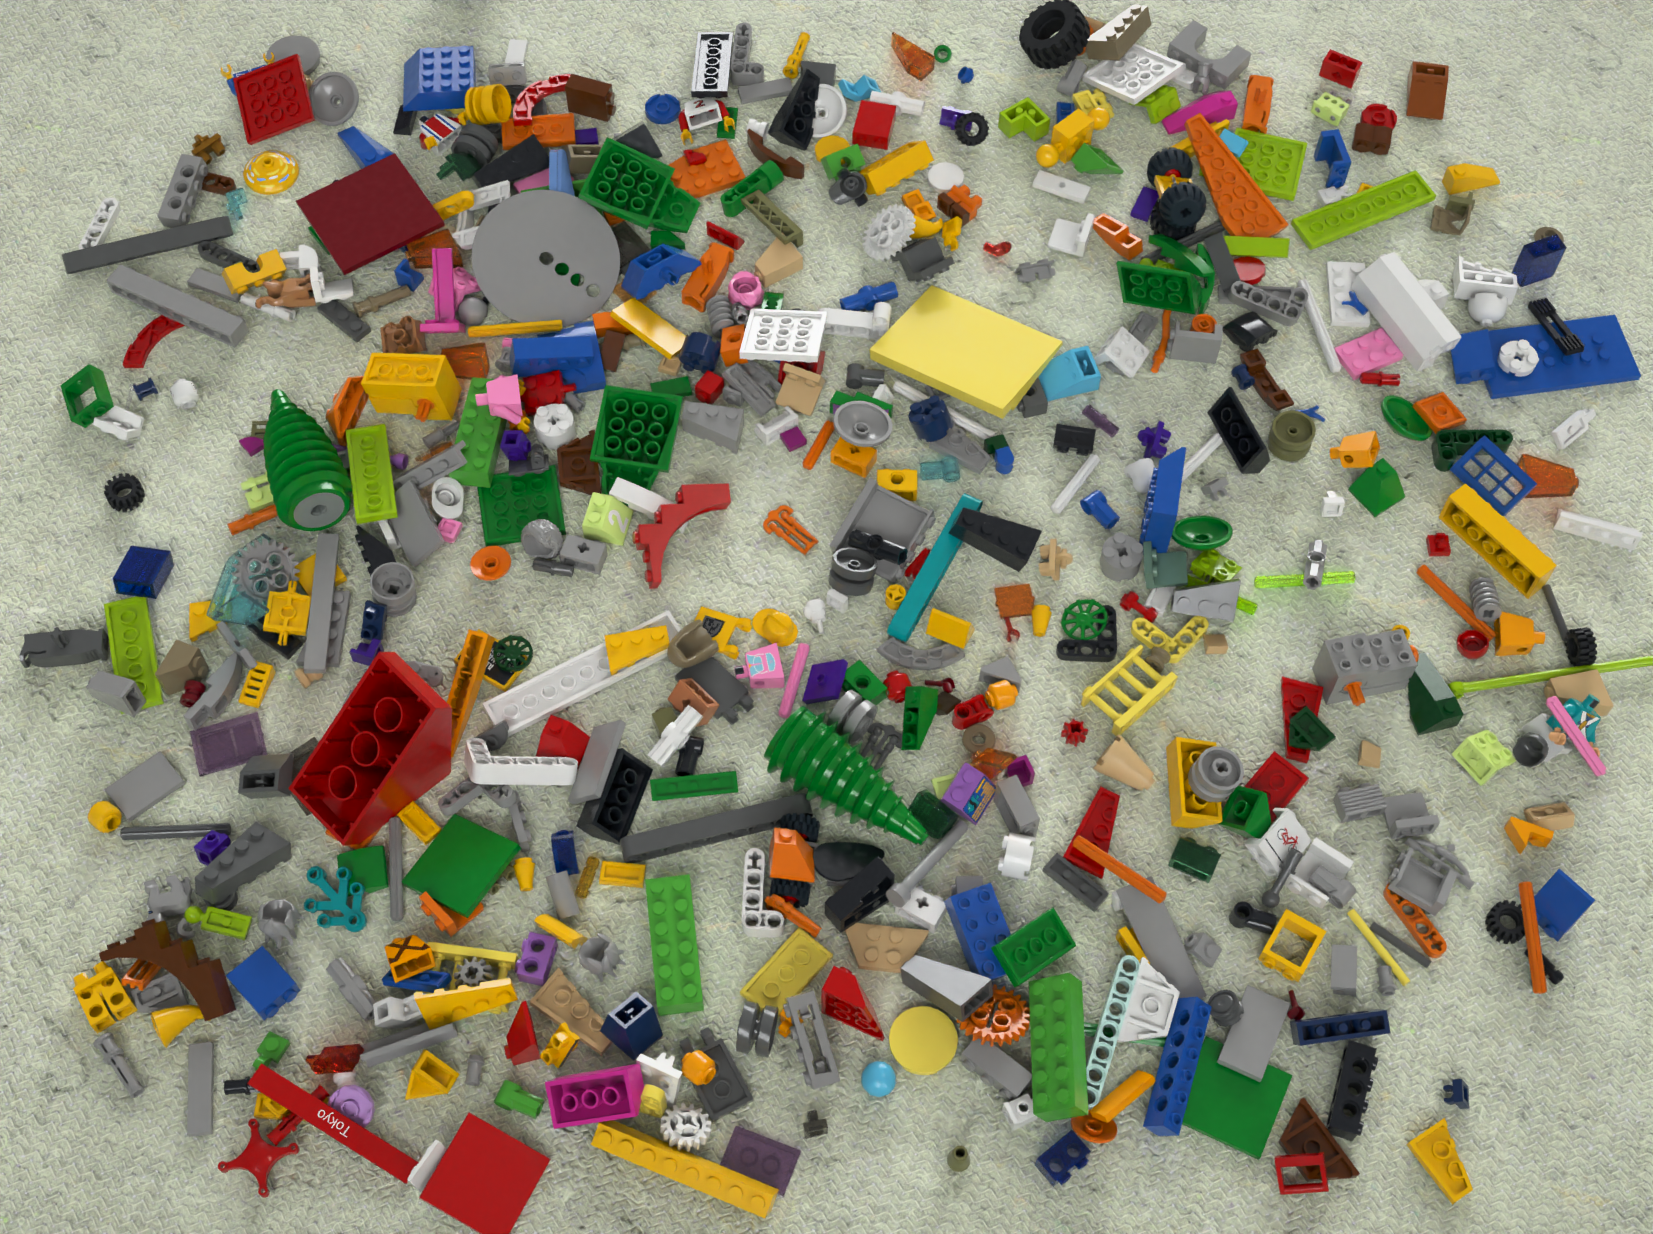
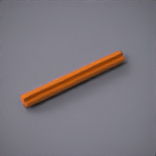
[1416,565,1496,641]
[1073,835,1167,903]
[1519,882,1547,994]

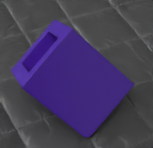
[349,638,384,666]

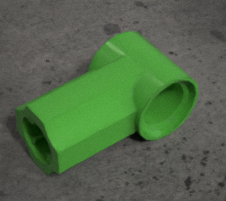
[494,1080,544,1119]

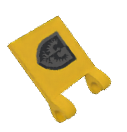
[694,606,752,659]

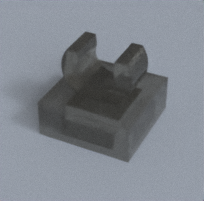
[803,1110,828,1139]

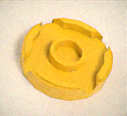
[815,135,850,165]

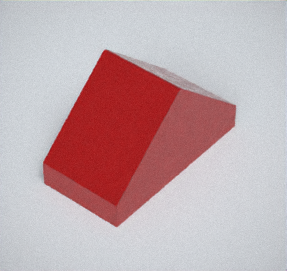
[288,652,452,846]

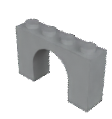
[1167,20,1251,90]

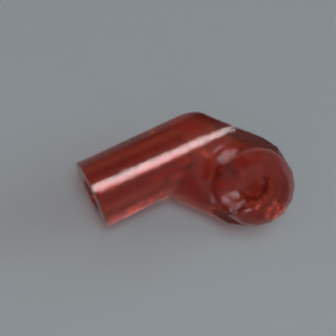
[983,241,1012,257]

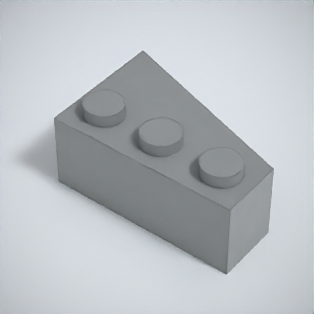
[682,401,744,454]

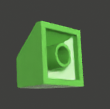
[1071,143,1124,174]

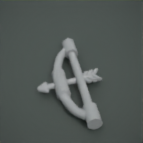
[1405,837,1475,889]

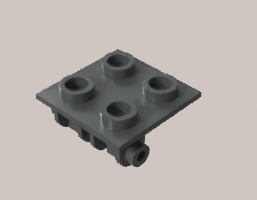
[509,444,549,477]

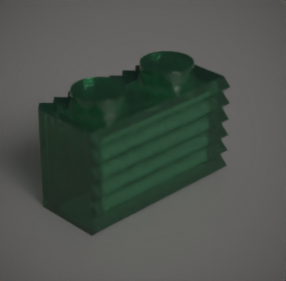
[908,789,959,839]
[1168,837,1221,883]

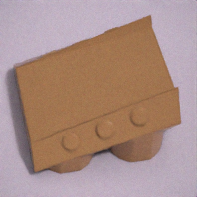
[380,316,427,354]

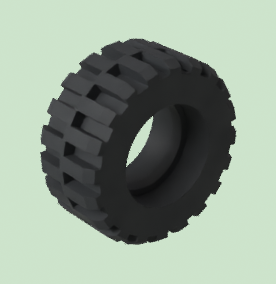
[1019,0,1090,69]

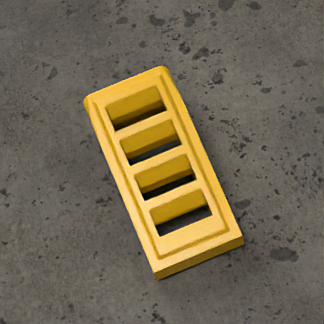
[238,661,276,709]

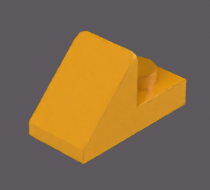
[1504,816,1554,854]

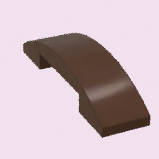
[747,129,804,179]
[1240,349,1294,411]

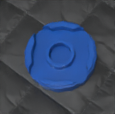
[645,94,681,125]

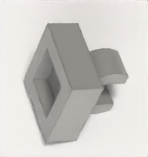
[1201,477,1229,501]

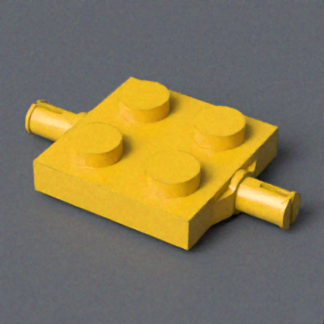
[263,581,311,646]

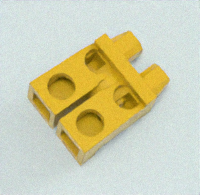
[73,961,138,1034]

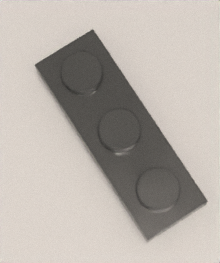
[317,299,371,342]
[1042,853,1109,912]

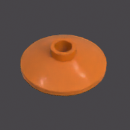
[470,546,511,581]
[1071,1110,1117,1143]

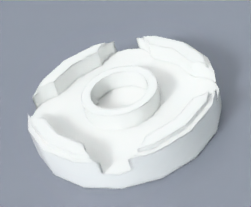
[927,162,964,194]

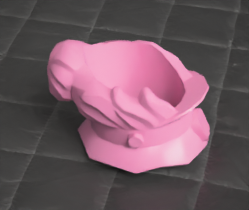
[728,271,764,310]

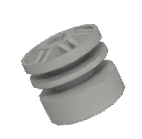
[370,562,417,617]

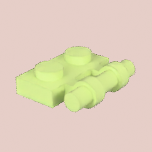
[240,471,274,513]

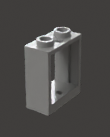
[993,775,1040,837]

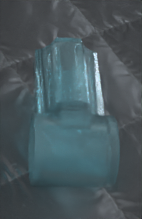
[920,456,960,482]

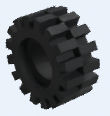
[955,112,989,146]
[104,473,145,512]
[1565,627,1597,666]
[1485,900,1525,944]

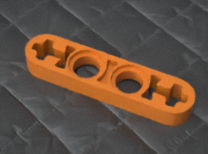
[1383,882,1447,958]

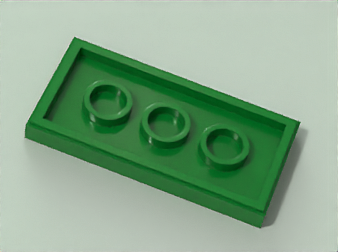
[991,907,1076,988]

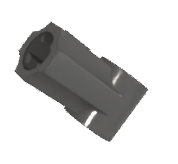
[846,363,885,389]

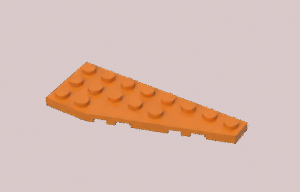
[1184,113,1289,238]
[603,139,746,226]

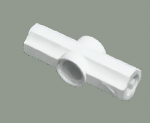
[870,91,925,116]
[648,705,703,767]

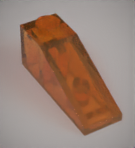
[969,748,1018,780]

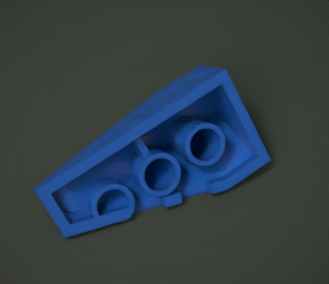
[337,126,394,169]

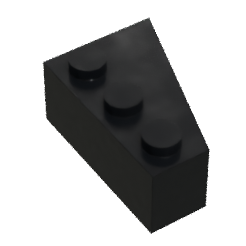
[825,857,895,933]

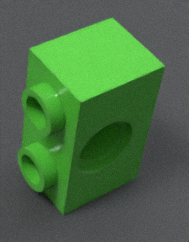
[821,144,866,181]

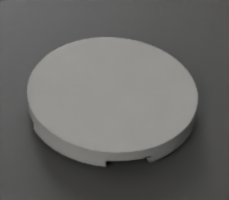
[266,36,320,75]

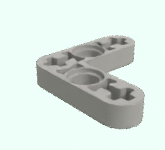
[438,777,517,816]

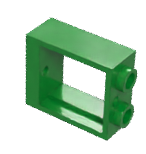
[60,364,114,428]

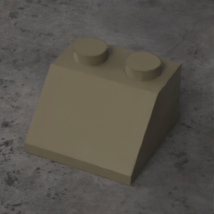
[155,640,209,695]

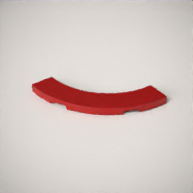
[513,74,571,126]
[123,302,210,368]

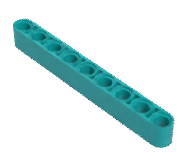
[887,493,983,642]

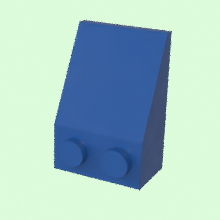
[1534,868,1595,942]

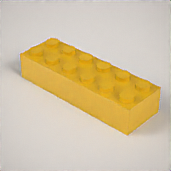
[1438,483,1557,599]

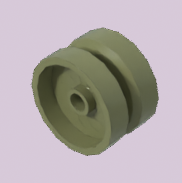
[1267,410,1316,462]

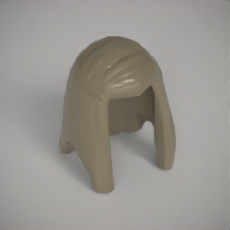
[667,619,719,668]

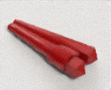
[905,548,930,579]

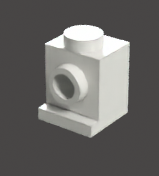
[1002,1094,1038,1131]

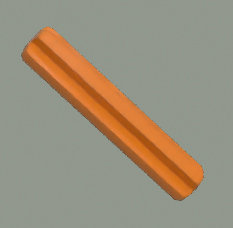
[803,420,835,470]

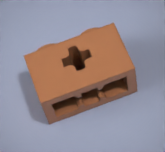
[668,678,720,727]

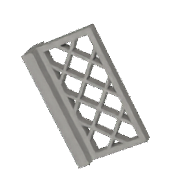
[360,1022,458,1067]

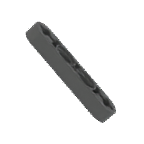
[198,241,260,273]

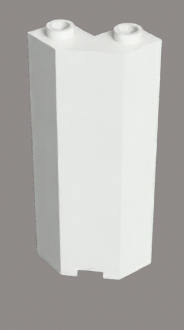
[1351,252,1462,372]

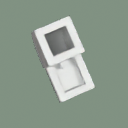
[280,245,321,278]
[373,993,426,1029]

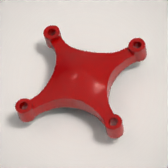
[218,1118,300,1198]

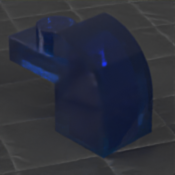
[551,830,579,875]

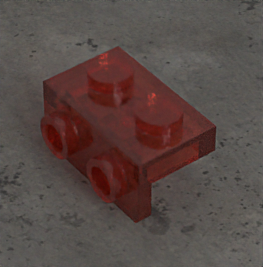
[305,1044,364,1075]

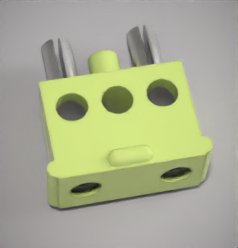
[1311,90,1352,126]

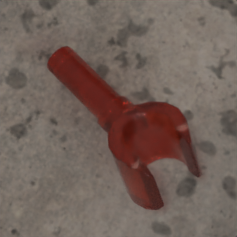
[1004,617,1020,643]

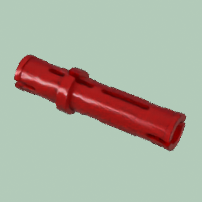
[266,1084,330,1146]

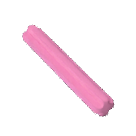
[779,643,809,718]

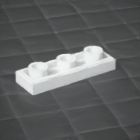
[1032,170,1091,204]

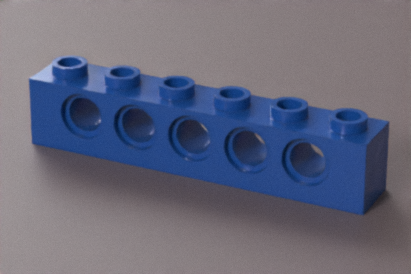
[1143,997,1212,1136]

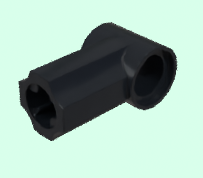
[675,736,704,776]
[1229,901,1277,935]

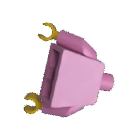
[475,375,530,433]

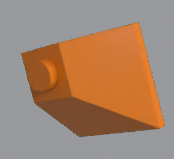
[769,827,815,883]

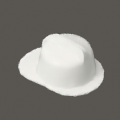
[432,477,464,519]

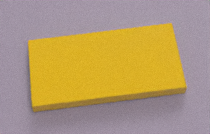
[610,297,686,360]

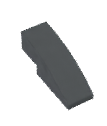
[1204,232,1241,292]

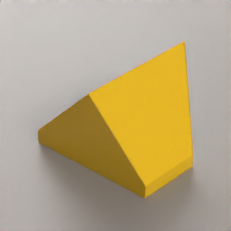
[405,1049,459,1100]

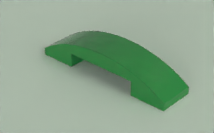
[1195,244,1215,315]

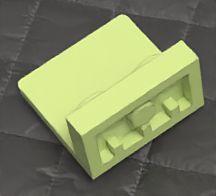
[1452,730,1516,786]

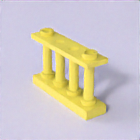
[1081,644,1178,736]
[416,941,518,1014]

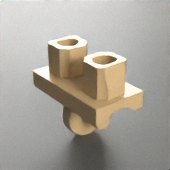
[1039,539,1073,581]

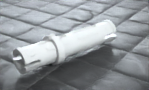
[240,292,295,322]

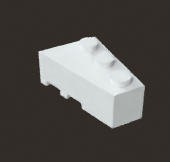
[1453,256,1518,305]

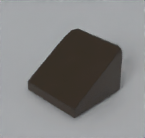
[936,691,961,716]

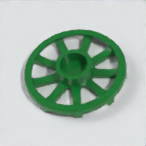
[1061,599,1108,640]

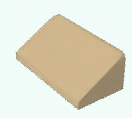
[1524,802,1575,831]

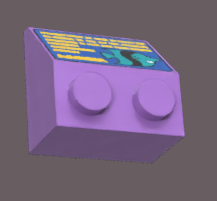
[939,762,996,825]

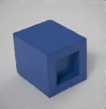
[394,258,424,292]

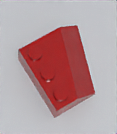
[821,966,885,1042]

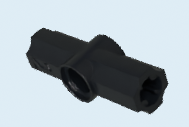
[848,529,908,565]

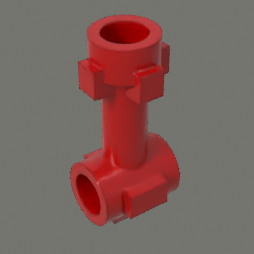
[1120,591,1158,623]

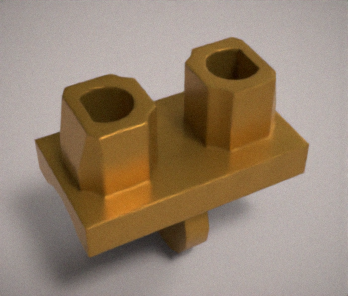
[191,133,225,165]

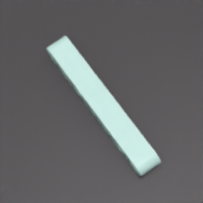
[1086,955,1140,1110]

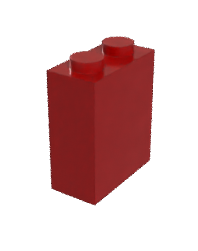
[852,100,896,150]

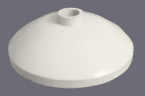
[812,84,847,138]

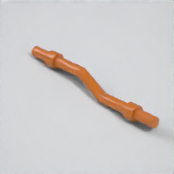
[1151,310,1172,373]

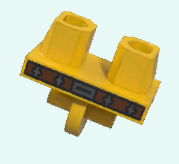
[540,1022,580,1069]

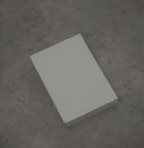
[105,751,185,822]

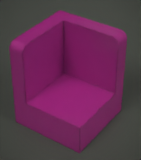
[1004,755,1035,787]

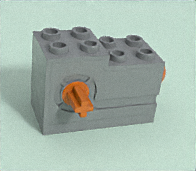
[1312,629,1419,706]

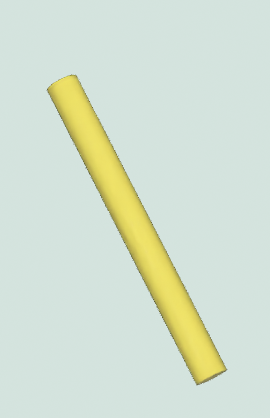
[1347,909,1410,986]

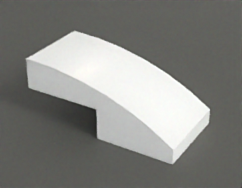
[1171,58,1197,90]

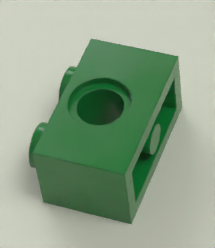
[842,660,887,705]

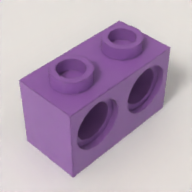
[515,932,558,986]

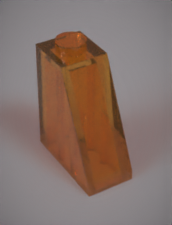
[405,228,464,269]
[441,342,490,380]
[1517,454,1579,498]

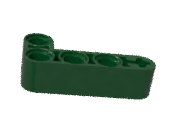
[1431,430,1513,472]

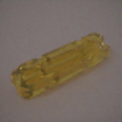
[575,856,599,899]

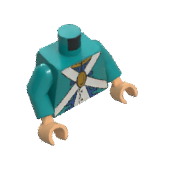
[1546,694,1601,757]

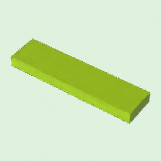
[1223,236,1290,258]

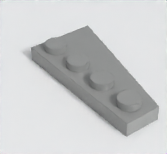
[296,590,351,667]

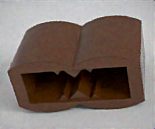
[1351,123,1392,155]

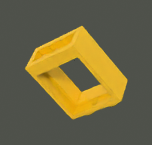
[1258,909,1327,982]

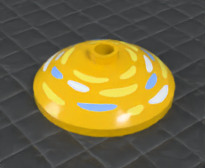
[243,150,299,195]

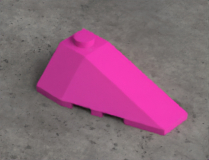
[1162,91,1238,135]

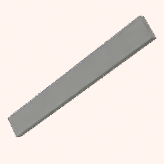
[303,533,340,673]

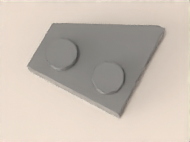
[130,973,189,1013]

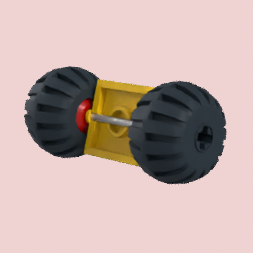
[1147,147,1206,228]

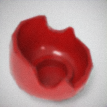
[1456,629,1489,659]

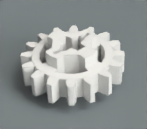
[660,1103,711,1152]

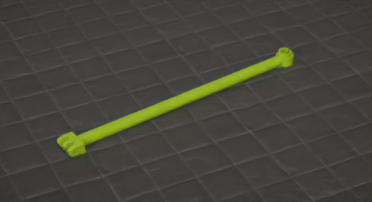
[1448,655,1653,699]

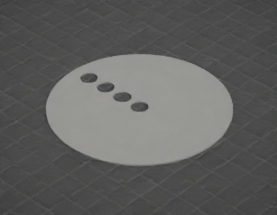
[472,190,620,327]

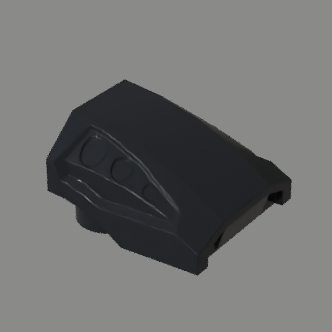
[1222,311,1278,352]

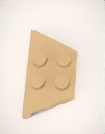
[845,923,929,973]

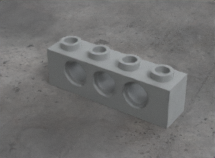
[157,154,208,228]

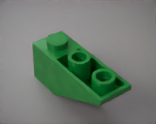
[901,686,938,750]

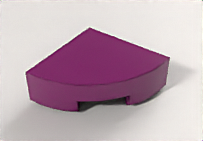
[239,437,264,457]

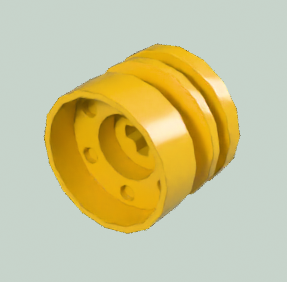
[465,84,512,125]

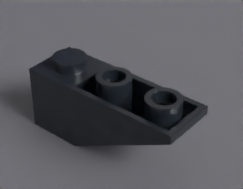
[355,525,397,577]

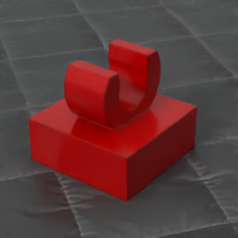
[1426,533,1451,556]

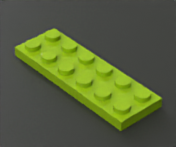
[345,424,398,524]
[104,594,164,714]

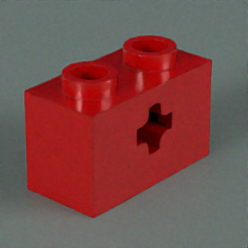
[1319,49,1363,89]

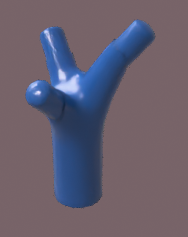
[1342,291,1368,315]
[1295,405,1325,422]

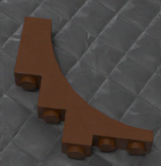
[99,919,236,1021]

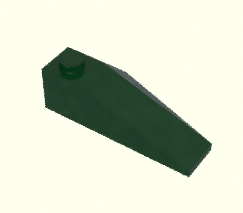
[1408,652,1464,736]

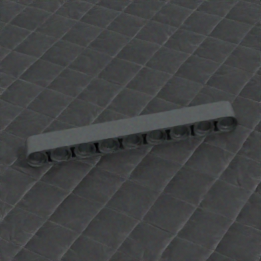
[62,216,234,274]
[619,793,813,863]

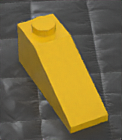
[1442,163,1500,195]

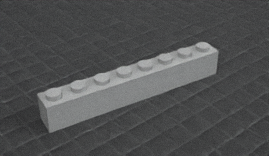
[106,265,249,348]

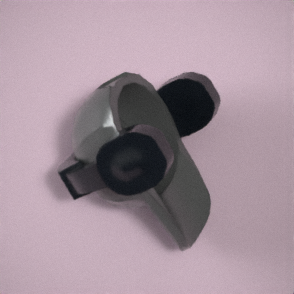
[828,167,868,207]

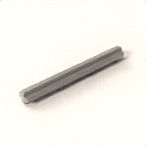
[389,817,403,921]

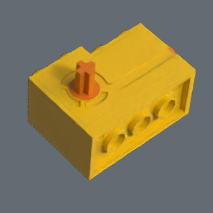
[361,353,462,422]

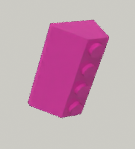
[545,1063,644,1129]

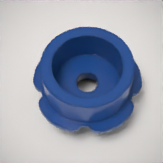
[958,66,974,84]

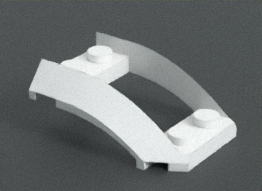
[452,180,510,250]

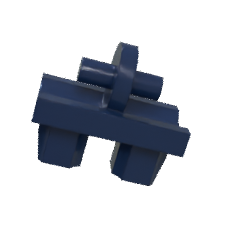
[361,600,387,640]

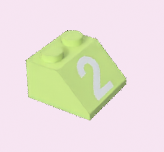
[582,492,634,546]

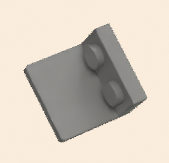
[1383,792,1440,839]

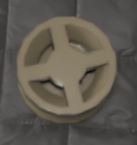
[1144,647,1171,673]

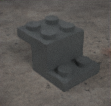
[890,237,955,283]

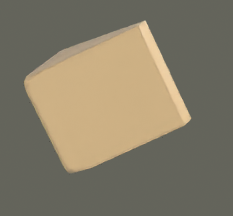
[1203,634,1228,654]
[1358,740,1381,768]

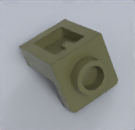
[1445,192,1475,215]

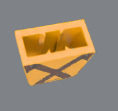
[385,935,436,983]

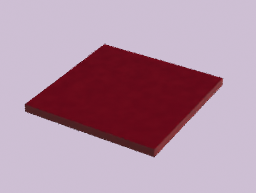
[296,153,445,275]

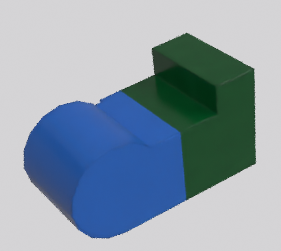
[983,434,1014,474]

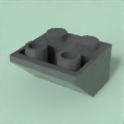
[238,753,294,799]

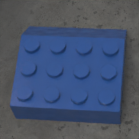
[403,45,476,111]
[1139,447,1186,555]

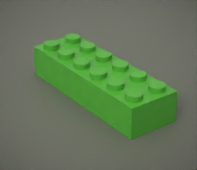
[449,377,507,488]
[645,874,704,1016]
[1029,973,1089,1122]

